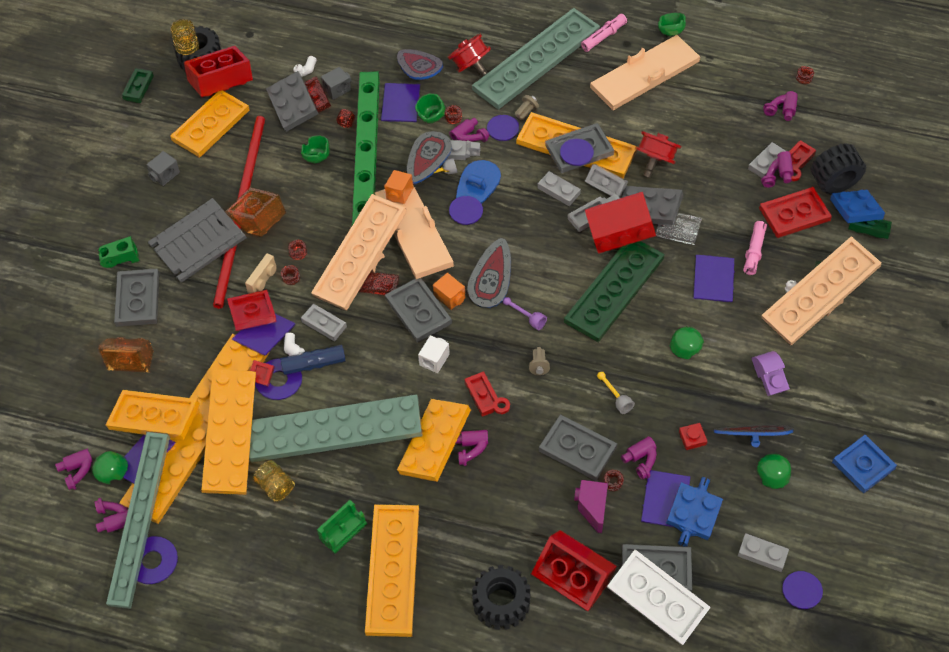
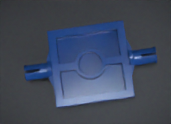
[666,477,723,547]

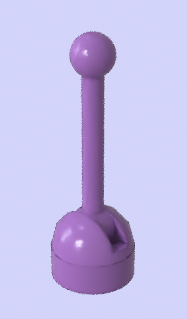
[503,297,547,330]

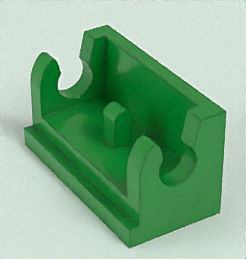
[317,500,367,554]

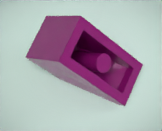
[574,480,608,533]

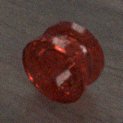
[796,66,814,84]
[445,105,462,124]
[336,109,355,128]
[288,240,307,260]
[281,265,300,285]
[603,470,624,491]

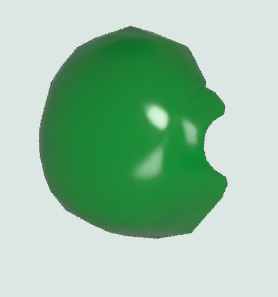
[658,13,686,36]
[415,93,445,123]
[301,135,330,164]
[669,326,704,359]
[92,451,128,484]
[757,453,791,489]

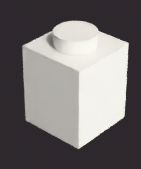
[418,335,449,373]

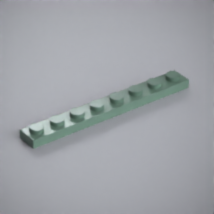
[106,432,170,609]

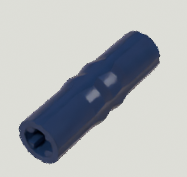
[280,345,346,375]

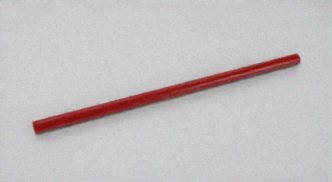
[213,116,265,309]

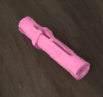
[581,14,627,52]
[743,221,767,275]

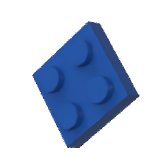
[830,190,885,223]
[832,435,897,494]

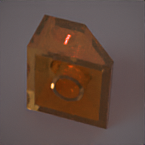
[226,187,286,237]
[98,337,153,372]

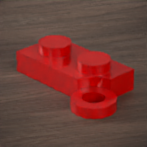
[778,140,816,181]
[464,371,510,417]

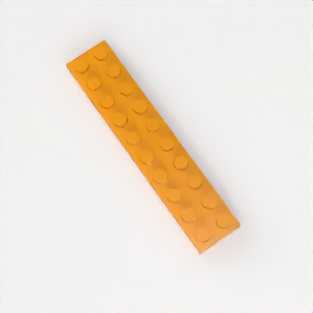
[119,334,269,524]

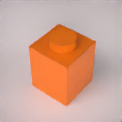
[384,170,413,204]
[433,273,465,310]

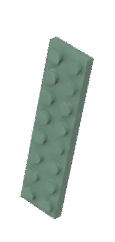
[472,8,600,110]
[249,395,422,462]

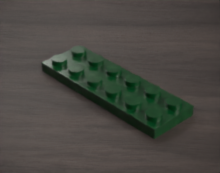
[564,241,665,343]

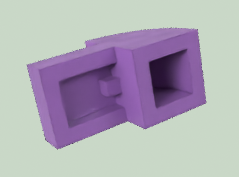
[751,351,790,396]

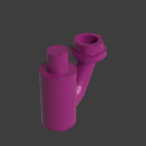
[763,91,798,121]
[449,118,490,142]
[761,151,794,188]
[455,430,488,466]
[621,436,657,480]
[55,448,93,490]
[94,498,128,533]

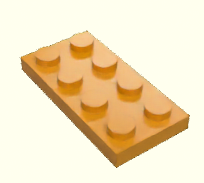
[170,90,250,158]
[106,390,200,440]
[397,399,471,482]

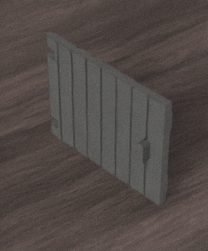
[148,198,247,282]

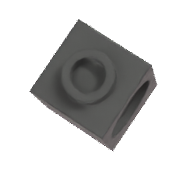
[321,67,352,100]
[146,151,180,186]

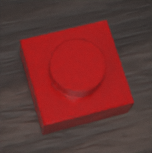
[250,360,275,387]
[679,423,707,450]

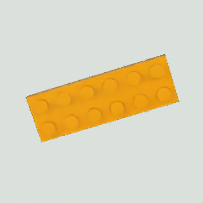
[516,112,637,179]
[202,369,256,495]
[365,505,419,637]

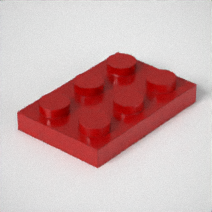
[759,187,832,238]

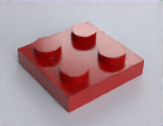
[227,290,277,331]

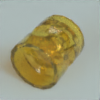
[170,19,199,55]
[253,460,295,502]

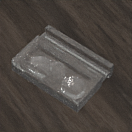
[656,213,702,245]

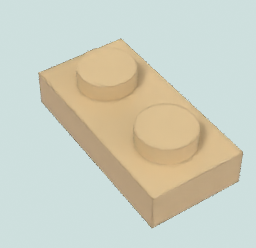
[245,253,276,294]

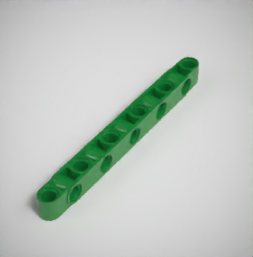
[352,71,380,226]

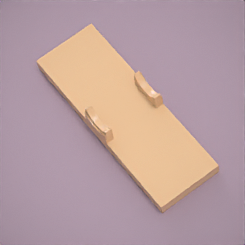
[590,35,700,110]
[375,186,454,279]
[311,194,407,311]
[762,237,881,345]

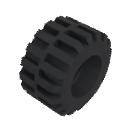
[173,26,221,72]
[811,143,867,194]
[472,565,531,630]

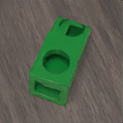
[98,236,140,268]

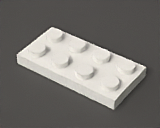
[607,550,710,645]

